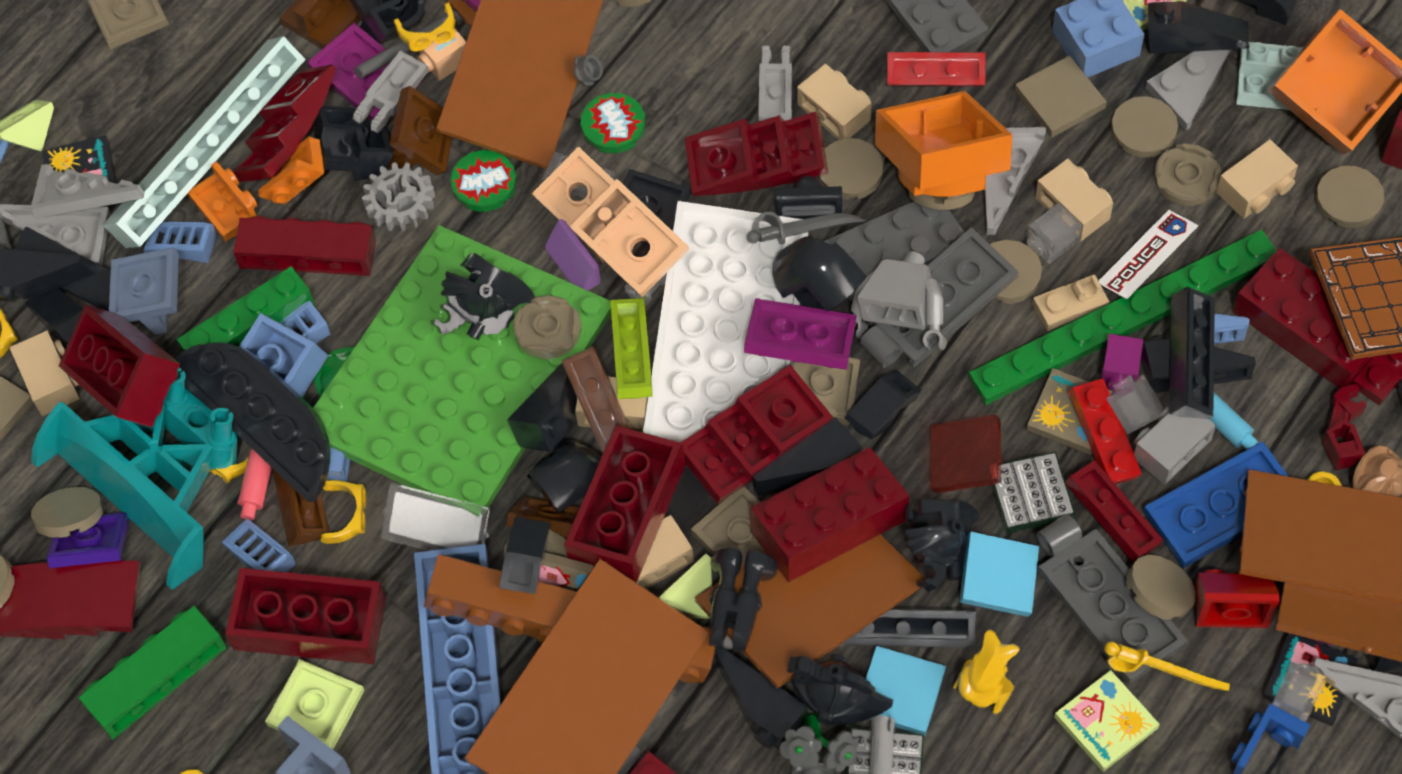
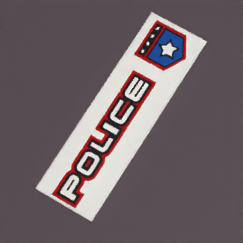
[1099,210,1199,299]

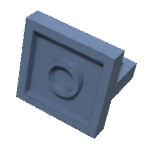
[109,247,179,335]
[275,716,351,774]

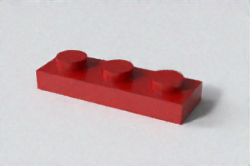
[887,52,985,87]
[1068,379,1142,485]

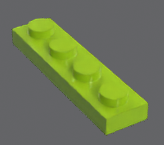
[610,298,653,399]

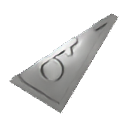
[1146,50,1232,131]
[984,127,1046,235]
[30,164,145,218]
[0,204,111,266]
[1311,658,1402,739]

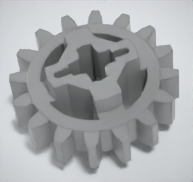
[362,162,435,231]

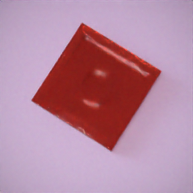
[931,414,1001,493]

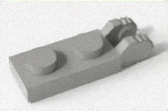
[759,46,792,121]
[353,51,428,133]

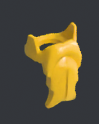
[953,630,1019,714]

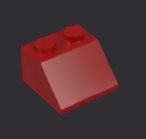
[1194,569,1279,628]

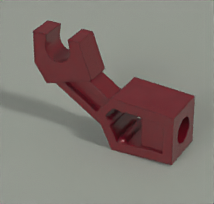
[1322,384,1367,471]

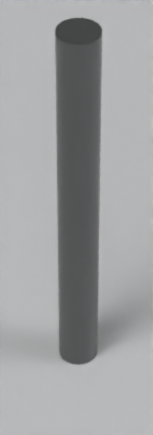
[354,10,460,79]

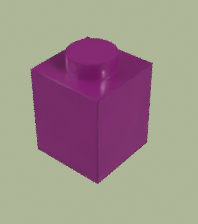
[1101,334,1144,392]

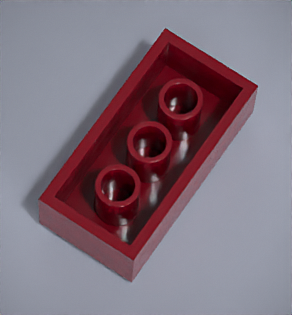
[1233,248,1373,389]
[59,304,180,427]
[564,425,686,583]
[750,447,910,582]
[225,568,386,664]

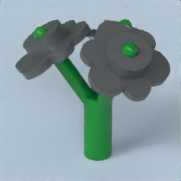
[780,715,859,774]

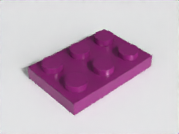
[307,23,421,120]
[744,298,857,370]

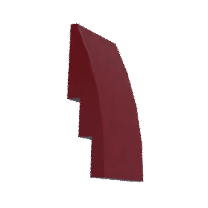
[232,64,336,183]
[685,112,829,196]
[681,365,833,504]
[0,560,141,639]

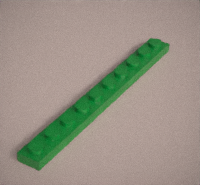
[968,229,1277,405]

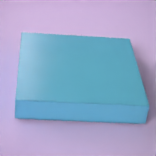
[959,532,1039,617]
[866,646,946,736]

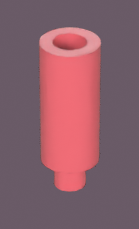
[238,449,272,520]

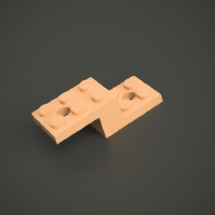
[532,147,689,297]

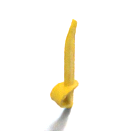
[1104,642,1230,691]

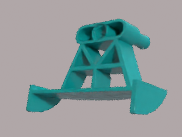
[31,367,237,590]

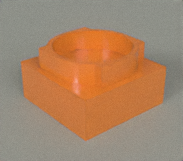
[1267,9,1402,155]
[875,91,1013,197]

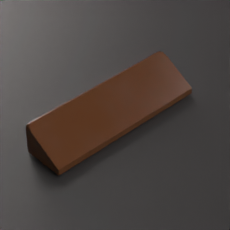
[272,468,330,546]

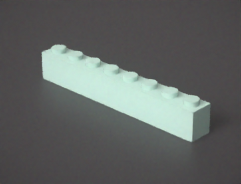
[103,36,306,248]

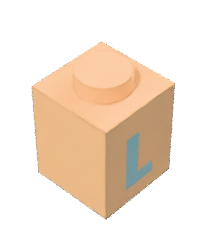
[417,28,466,81]

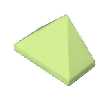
[0,100,54,151]
[659,554,712,619]

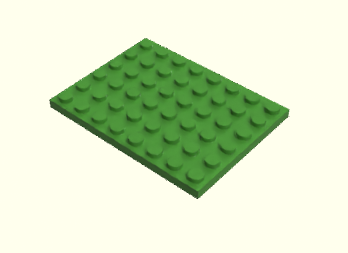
[313,225,611,517]

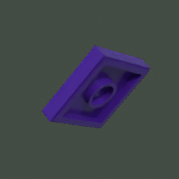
[47,512,129,568]

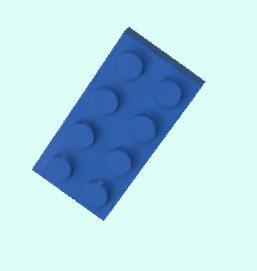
[1143,442,1289,568]

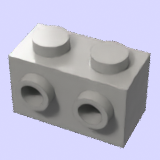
[1134,406,1216,485]

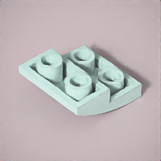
[1236,42,1303,110]

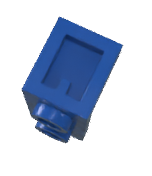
[1231,703,1310,774]

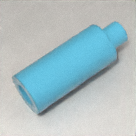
[1209,393,1259,450]

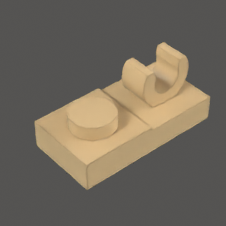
[1032,275,1110,331]

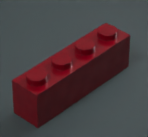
[233,216,376,276]

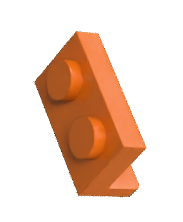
[258,137,324,204]
[187,161,257,243]

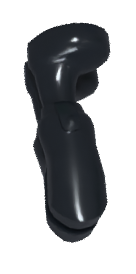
[709,548,778,651]

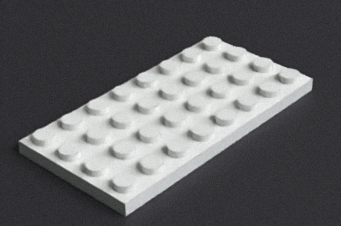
[643,201,808,443]

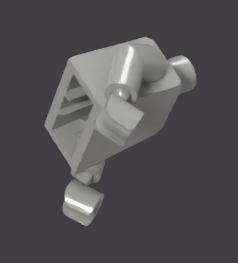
[850,251,947,350]

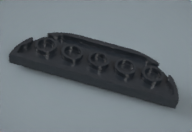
[174,342,330,502]

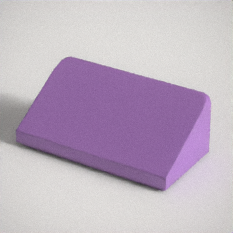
[545,219,601,290]

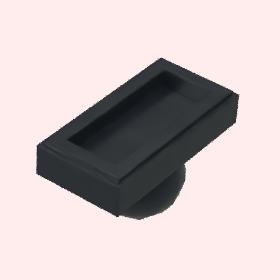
[775,175,842,219]

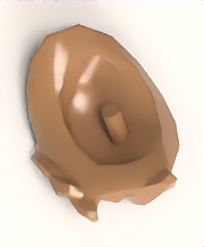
[1353,445,1402,497]

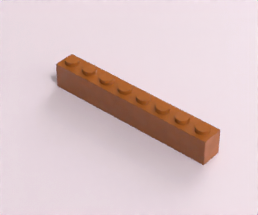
[424,554,715,683]

